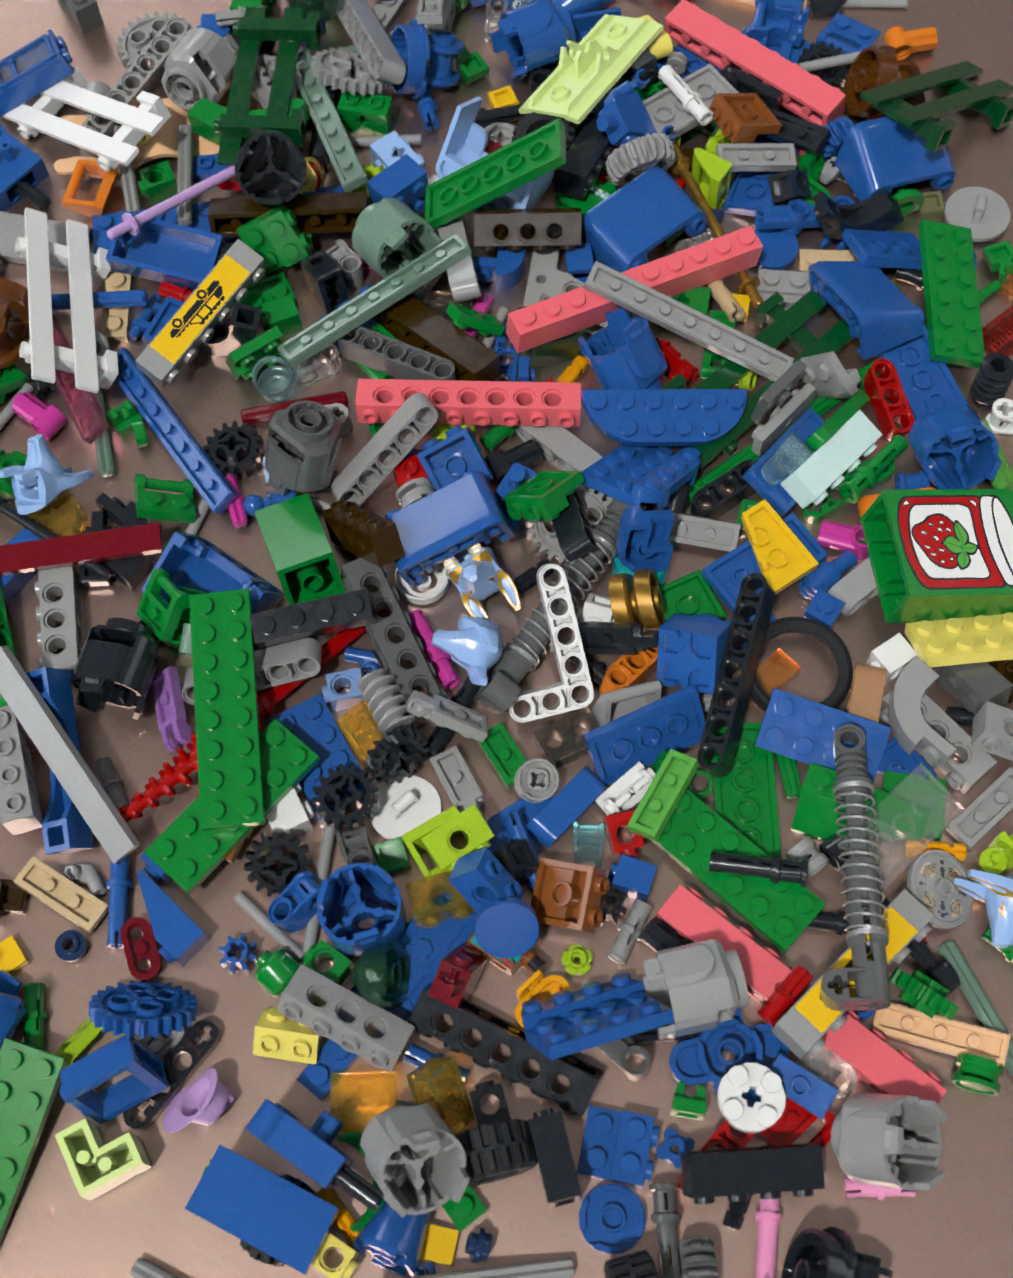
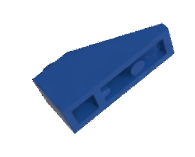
[137,870,210,967]

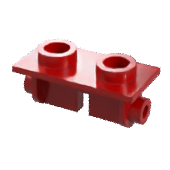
[655,337,700,386]

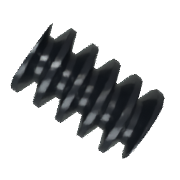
[970,353,1013,410]

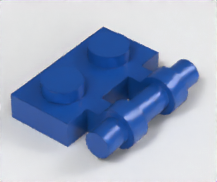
[127,293,184,344]

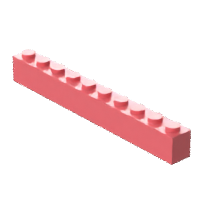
[506,226,763,354]
[656,885,947,1105]

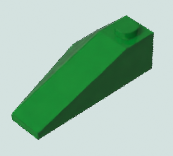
[791,763,929,841]

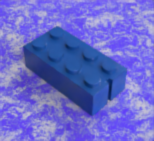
[105,210,225,291]

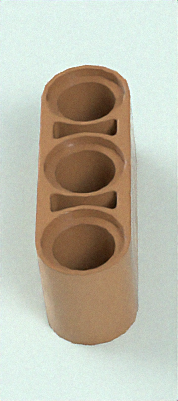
[846,663,887,723]

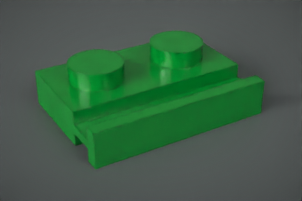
[240,272,299,321]

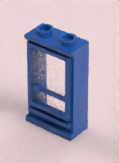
[0,29,74,117]

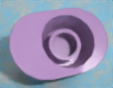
[162,1068,234,1133]

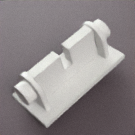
[594,761,656,816]

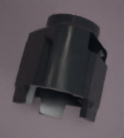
[235,130,307,205]
[71,618,159,720]

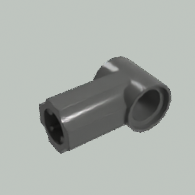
[596,1037,651,1081]

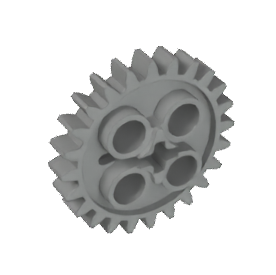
[116,11,191,71]
[310,47,391,96]
[525,484,612,569]

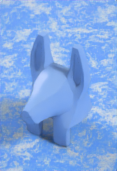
[0,434,94,515]
[432,613,504,686]

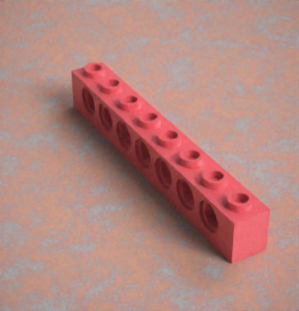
[355,379,581,428]

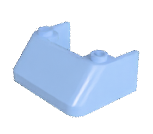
[436,96,556,209]

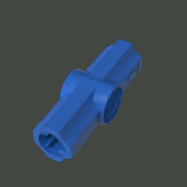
[754,199,822,235]

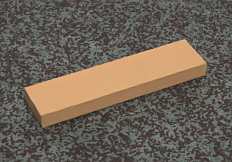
[872,1003,1011,1068]

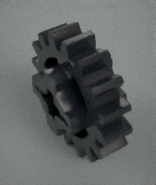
[797,41,852,88]
[203,421,265,477]
[365,725,430,785]
[312,764,380,831]
[244,828,313,897]

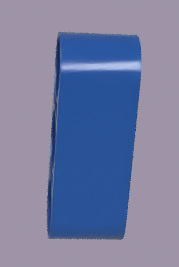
[525,765,607,848]

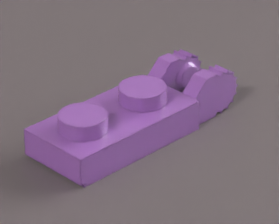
[151,666,192,753]

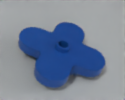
[669,1008,789,1107]

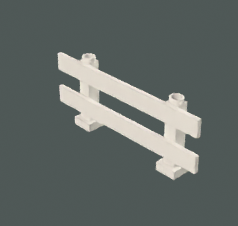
[1,66,171,171]
[15,207,119,393]

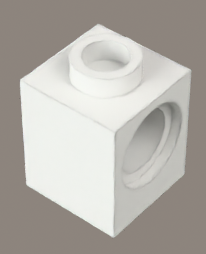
[866,633,918,685]

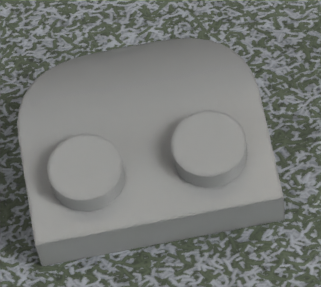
[800,351,860,399]

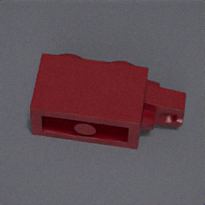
[428,945,488,1009]

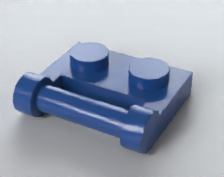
[815,12,881,54]

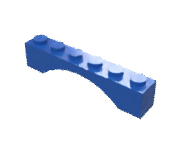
[26,667,94,855]

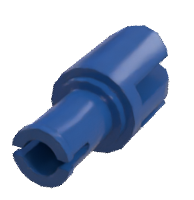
[798,550,858,600]

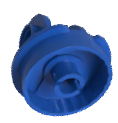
[390,19,464,99]

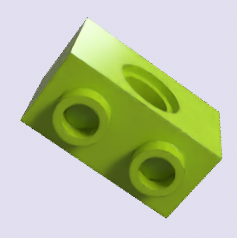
[420,804,495,873]

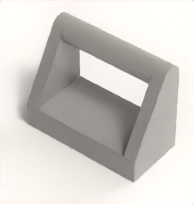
[591,680,662,727]

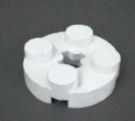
[717,1063,786,1133]

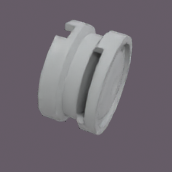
[395,478,435,509]
[513,758,559,803]

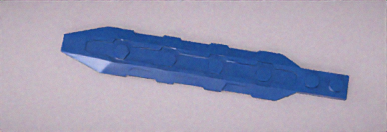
[296,797,553,1102]

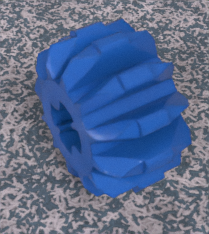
[821,116,855,160]

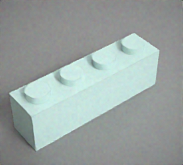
[780,410,883,509]

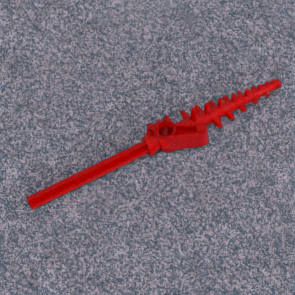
[119,610,389,823]

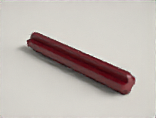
[240,391,348,425]

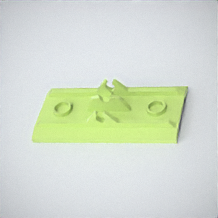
[518,14,664,124]

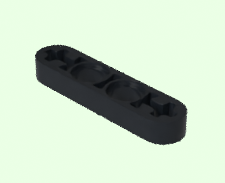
[123,1020,221,1131]

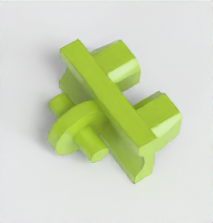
[978,831,1013,877]

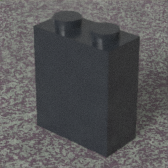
[528,1108,582,1209]

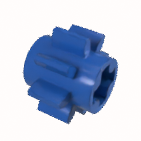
[218,934,258,975]

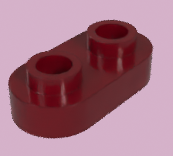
[120,917,161,981]

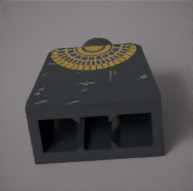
[301,251,349,314]

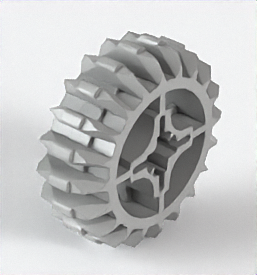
[605,133,676,187]

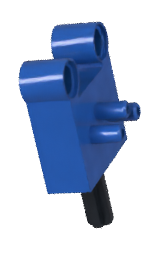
[0,124,51,212]
[245,1099,384,1211]

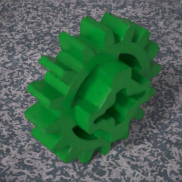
[889,967,959,1020]

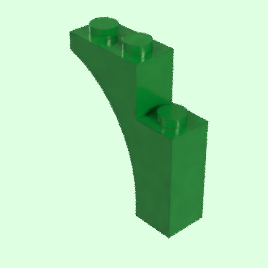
[187,97,309,147]

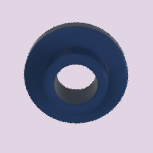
[55,930,87,962]
[465,1227,492,1263]

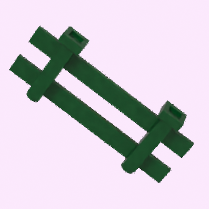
[214,7,322,167]
[860,61,1013,152]
[661,290,853,469]

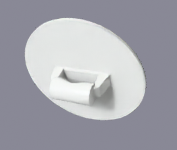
[370,775,441,840]

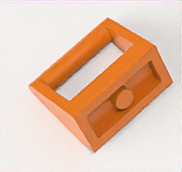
[61,159,119,218]

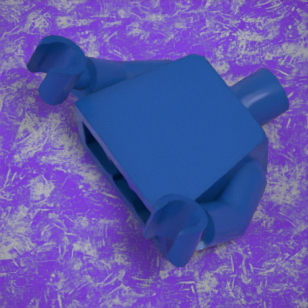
[597,69,677,147]

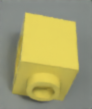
[312,1232,360,1278]

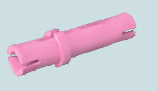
[755,1198,783,1278]

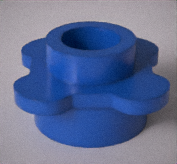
[656,1128,695,1169]

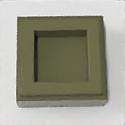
[917,190,945,220]

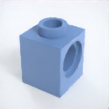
[322,667,368,712]

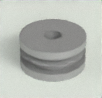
[666,52,688,74]

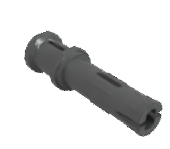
[649,1183,682,1278]

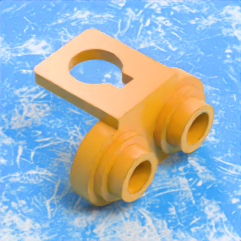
[515,969,570,1029]

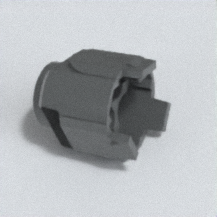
[265,401,343,496]

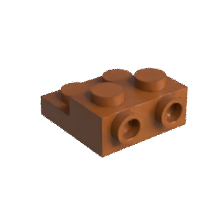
[709,93,782,143]
[530,858,609,934]

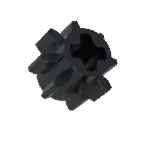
[599,886,627,926]

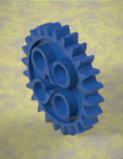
[89,980,198,1039]

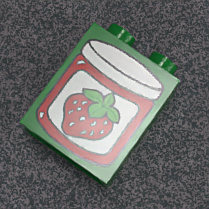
[860,489,1013,623]

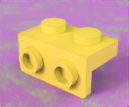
[253,1007,322,1065]

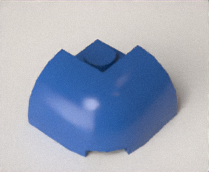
[616,505,675,572]

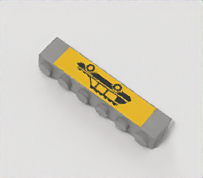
[135,239,265,388]
[771,889,935,1060]

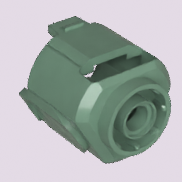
[352,198,442,279]

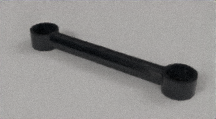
[819,834,961,996]

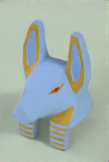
[442,542,522,621]
[952,869,1013,949]

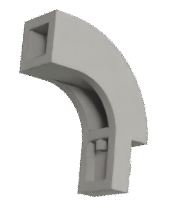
[888,656,956,768]

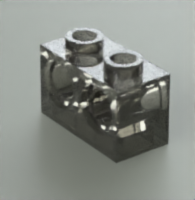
[534,707,599,770]

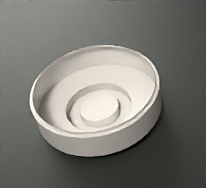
[395,562,450,605]

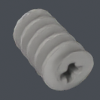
[357,668,416,734]

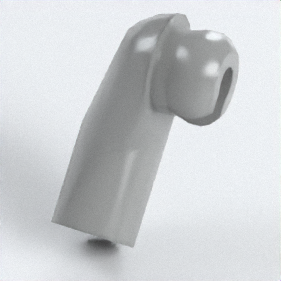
[64,863,107,898]

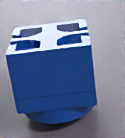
[657,613,731,694]

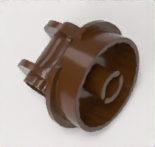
[844,45,926,122]
[0,277,30,369]

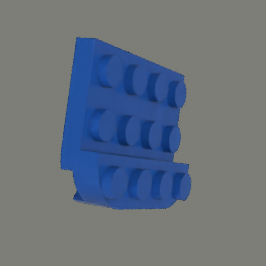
[582,444,701,509]
[521,973,674,1060]

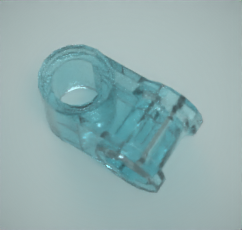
[761,432,814,485]
[573,821,604,869]

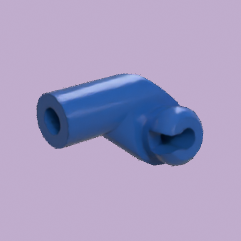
[344,647,381,675]

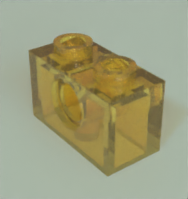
[405,871,475,929]
[406,1056,475,1135]

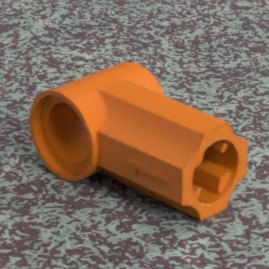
[884,26,938,61]

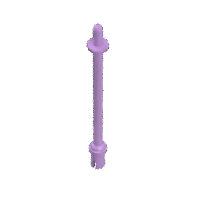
[107,166,235,239]

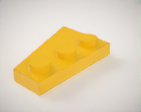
[741,499,819,595]

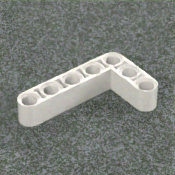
[507,563,594,723]

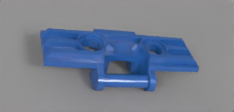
[747,0,810,61]

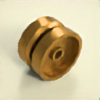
[608,567,665,629]

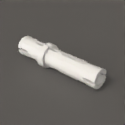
[658,65,714,126]

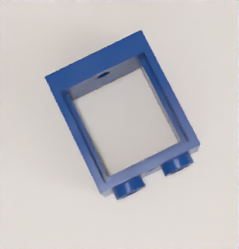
[59,1034,169,1125]

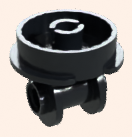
[781,1227,893,1278]

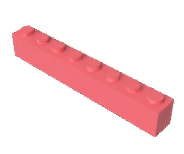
[665,0,846,126]

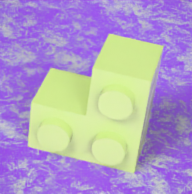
[55,1118,152,1200]

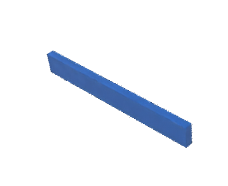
[115,347,238,515]

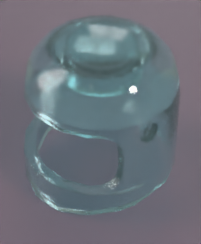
[252,356,296,404]

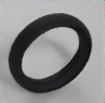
[741,617,853,712]

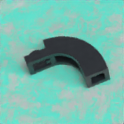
[812,188,905,240]
[198,302,262,356]
[95,493,155,592]

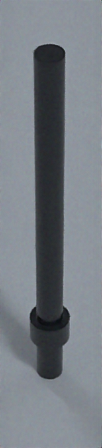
[0,496,113,581]

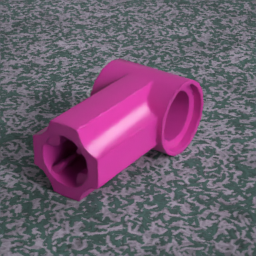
[11,391,68,441]
[817,520,869,560]

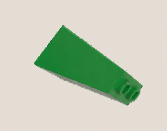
[254,493,346,605]

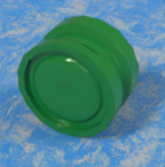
[952,1054,1004,1096]

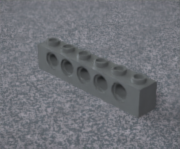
[341,558,448,728]

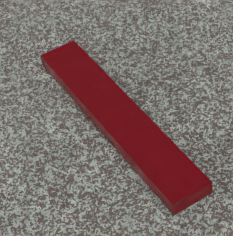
[0,522,163,576]

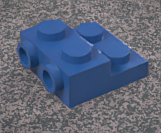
[417,424,494,491]
[576,1105,660,1188]

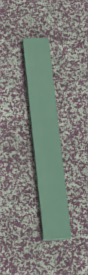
[294,46,369,192]
[277,234,472,369]

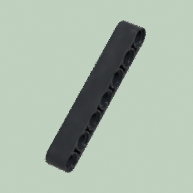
[697,573,775,778]

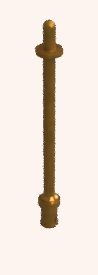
[671,140,764,308]

